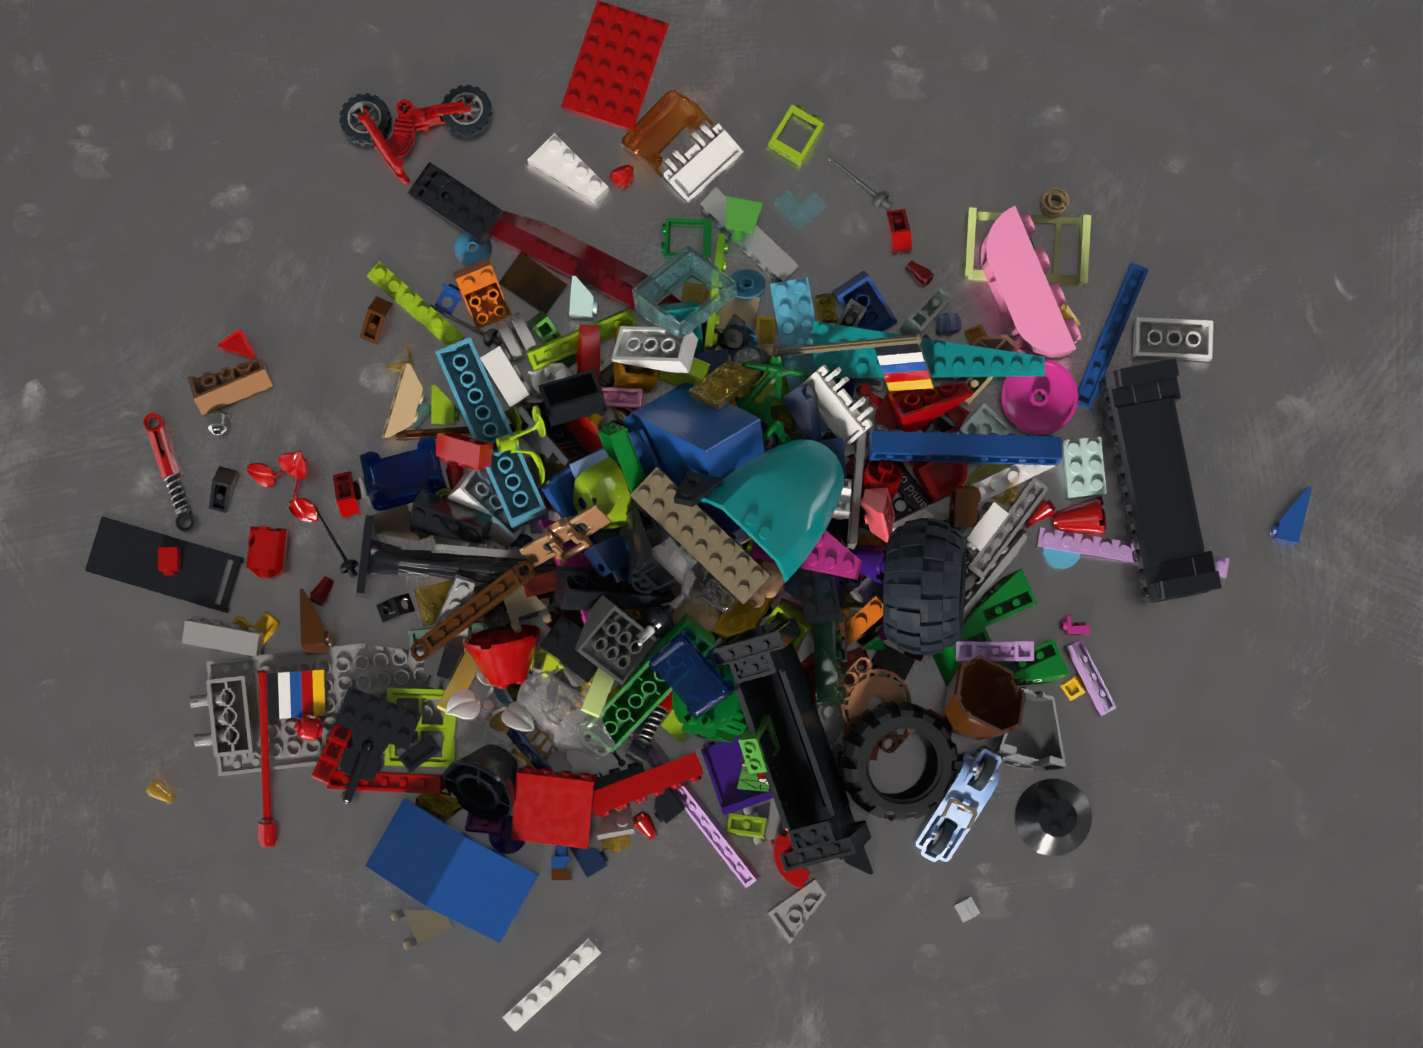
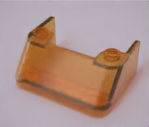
[622,90,714,178]

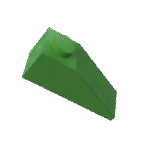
[527,311,576,368]

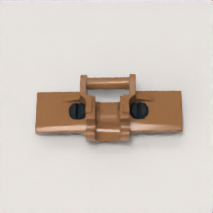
[519,504,611,567]

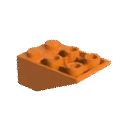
[453,258,512,329]

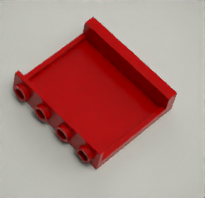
[511,766,596,849]

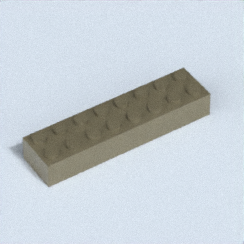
[630,467,772,604]

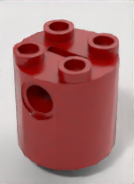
[860,460,902,508]
[246,526,288,578]

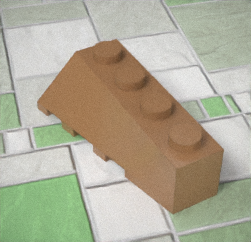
[188,358,273,415]

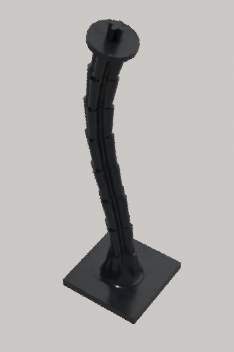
[356,515,557,597]

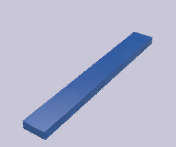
[1077,262,1149,410]

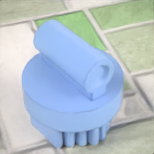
[936,313,962,334]

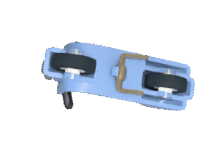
[916,746,1002,862]

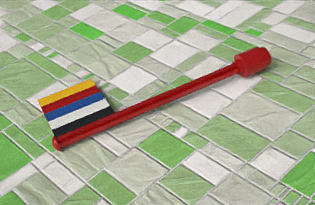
[256,669,325,847]

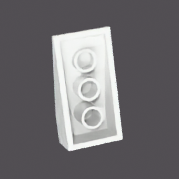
[611,326,698,373]

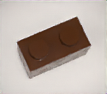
[948,486,981,527]

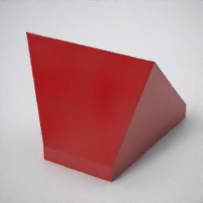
[217,329,257,360]

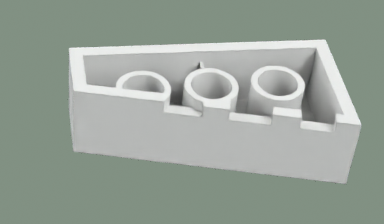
[527,133,609,204]
[448,469,524,546]

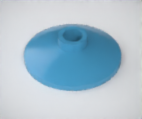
[454,232,492,267]
[727,269,765,299]

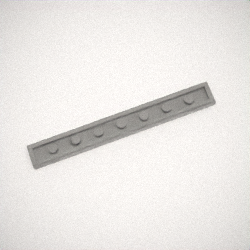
[847,396,869,549]

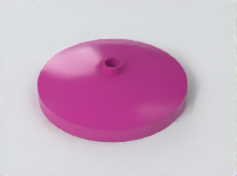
[1001,359,1078,435]

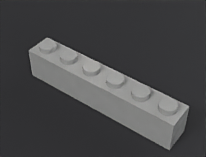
[700,187,799,283]

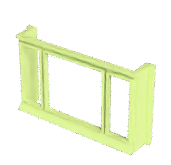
[965,207,1091,286]

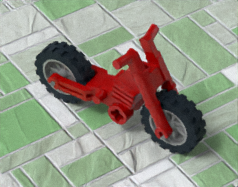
[339,85,493,184]

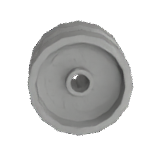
[495,312,537,361]

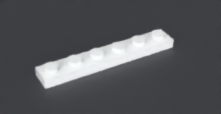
[502,938,602,1032]

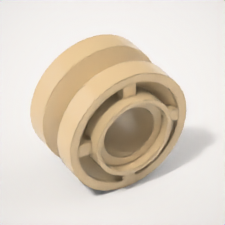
[1041,188,1069,218]

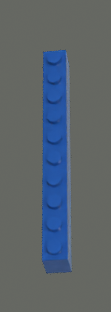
[868,429,1063,466]

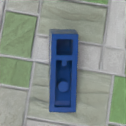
[1271,487,1312,545]

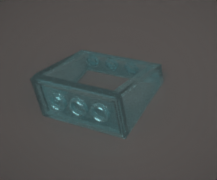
[632,245,738,339]

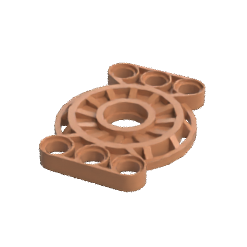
[826,655,914,753]

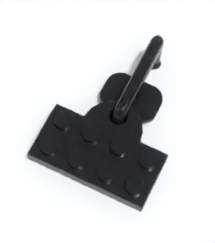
[335,686,422,804]

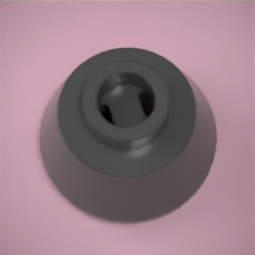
[205,410,231,435]

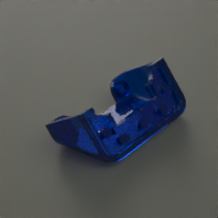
[359,436,447,511]
[649,627,735,718]

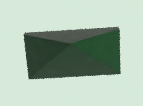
[856,631,888,651]

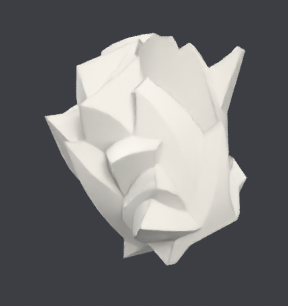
[528,363,574,396]

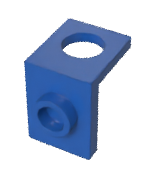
[434,283,462,315]

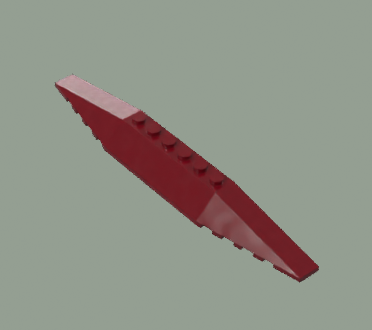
[489,210,721,351]

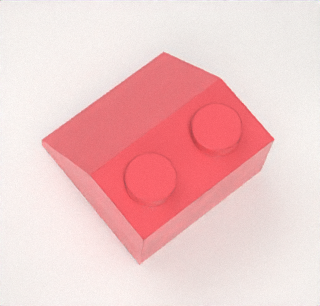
[861,488,895,542]

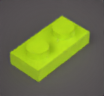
[726,813,768,839]

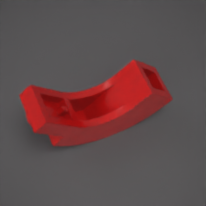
[773,828,811,890]

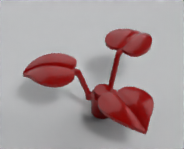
[246,450,319,522]

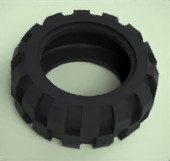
[838,701,959,822]

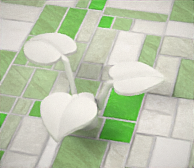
[446,668,534,731]

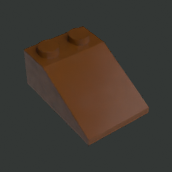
[300,589,333,655]

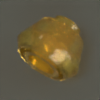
[489,711,510,733]

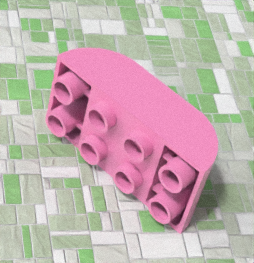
[980,206,1081,359]

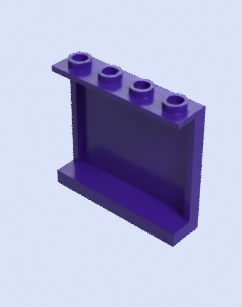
[701,734,773,815]

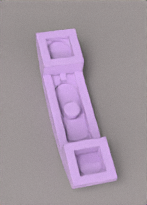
[956,641,1034,661]

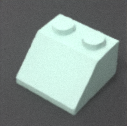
[569,276,598,321]

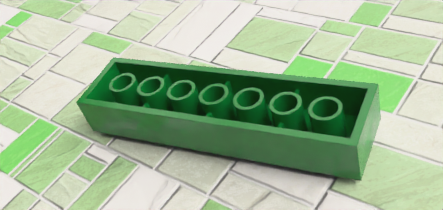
[583,613,715,753]

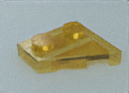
[415,792,463,822]

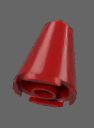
[1053,496,1106,535]

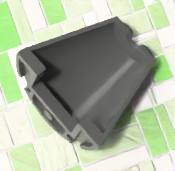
[994,687,1066,770]

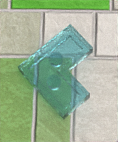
[773,190,827,231]

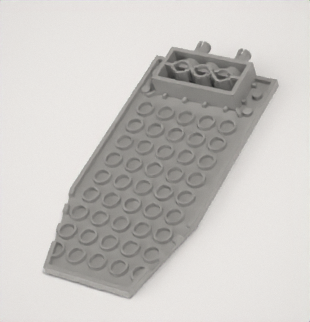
[190,643,444,777]

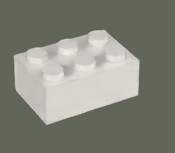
[480,346,532,408]

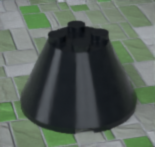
[1014,779,1092,856]

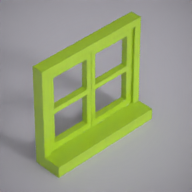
[385,688,457,767]

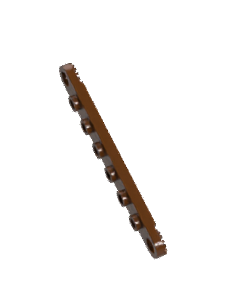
[410,561,536,661]

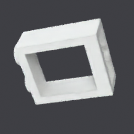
[962,502,1009,551]

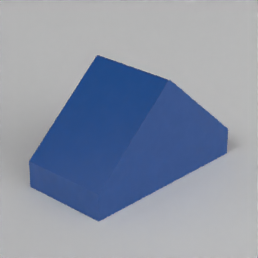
[622,382,765,535]
[365,798,540,943]

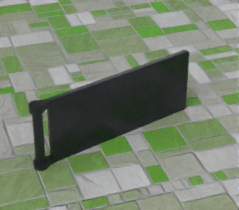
[85,517,244,613]

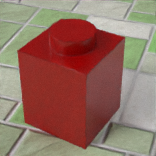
[158,547,181,575]

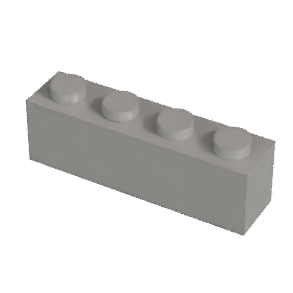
[182,616,264,657]

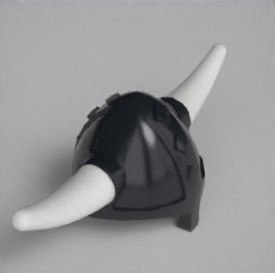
[638,590,690,646]

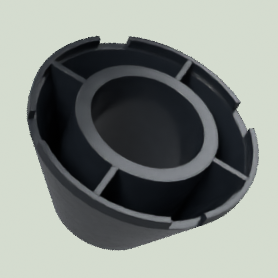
[443,745,518,820]

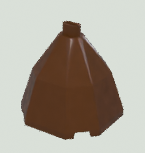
[944,655,1026,740]

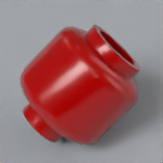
[294,714,324,741]

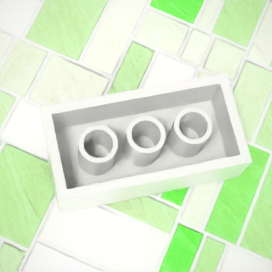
[1133,317,1213,362]

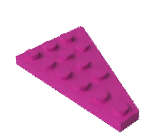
[750,530,862,580]

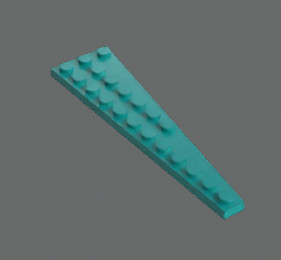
[813,321,1045,379]

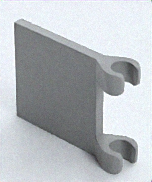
[742,798,786,845]

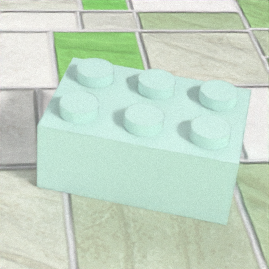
[1061,437,1107,499]

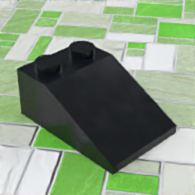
[539,615,598,683]

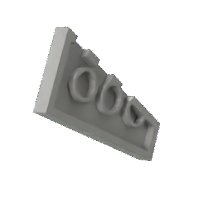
[433,574,475,653]

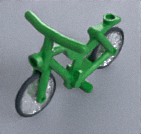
[730,345,810,452]

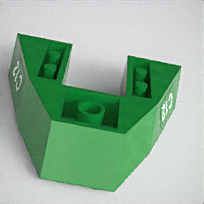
[933,568,1069,686]

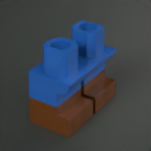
[551,846,573,881]

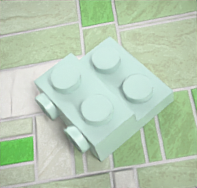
[958,403,1013,435]

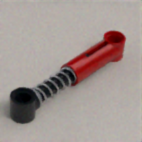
[143,413,197,533]
[625,690,673,765]

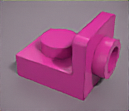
[1062,614,1091,635]

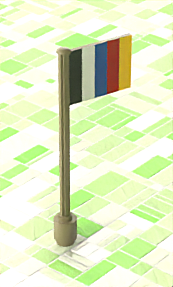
[751,333,934,392]

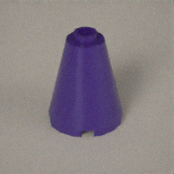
[845,545,887,584]

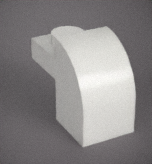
[832,479,852,520]

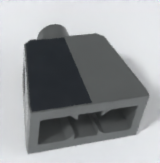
[423,646,464,689]

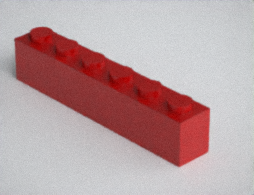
[592,752,704,818]

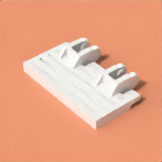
[662,123,744,203]
[800,365,874,448]

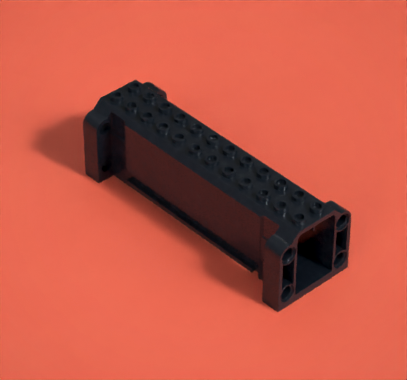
[1098,358,1222,604]
[708,618,871,872]

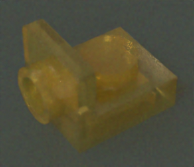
[681,282,710,305]

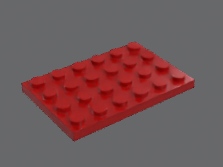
[561,0,669,131]

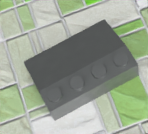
[575,595,660,686]

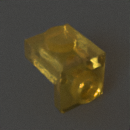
[815,293,838,323]

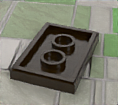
[499,252,567,315]

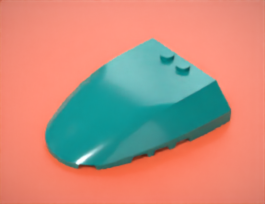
[700,439,844,583]

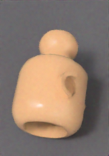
[748,561,786,607]

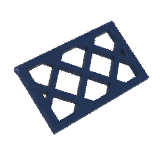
[506,728,552,770]

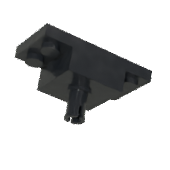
[518,403,590,466]

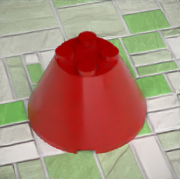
[463,624,540,689]

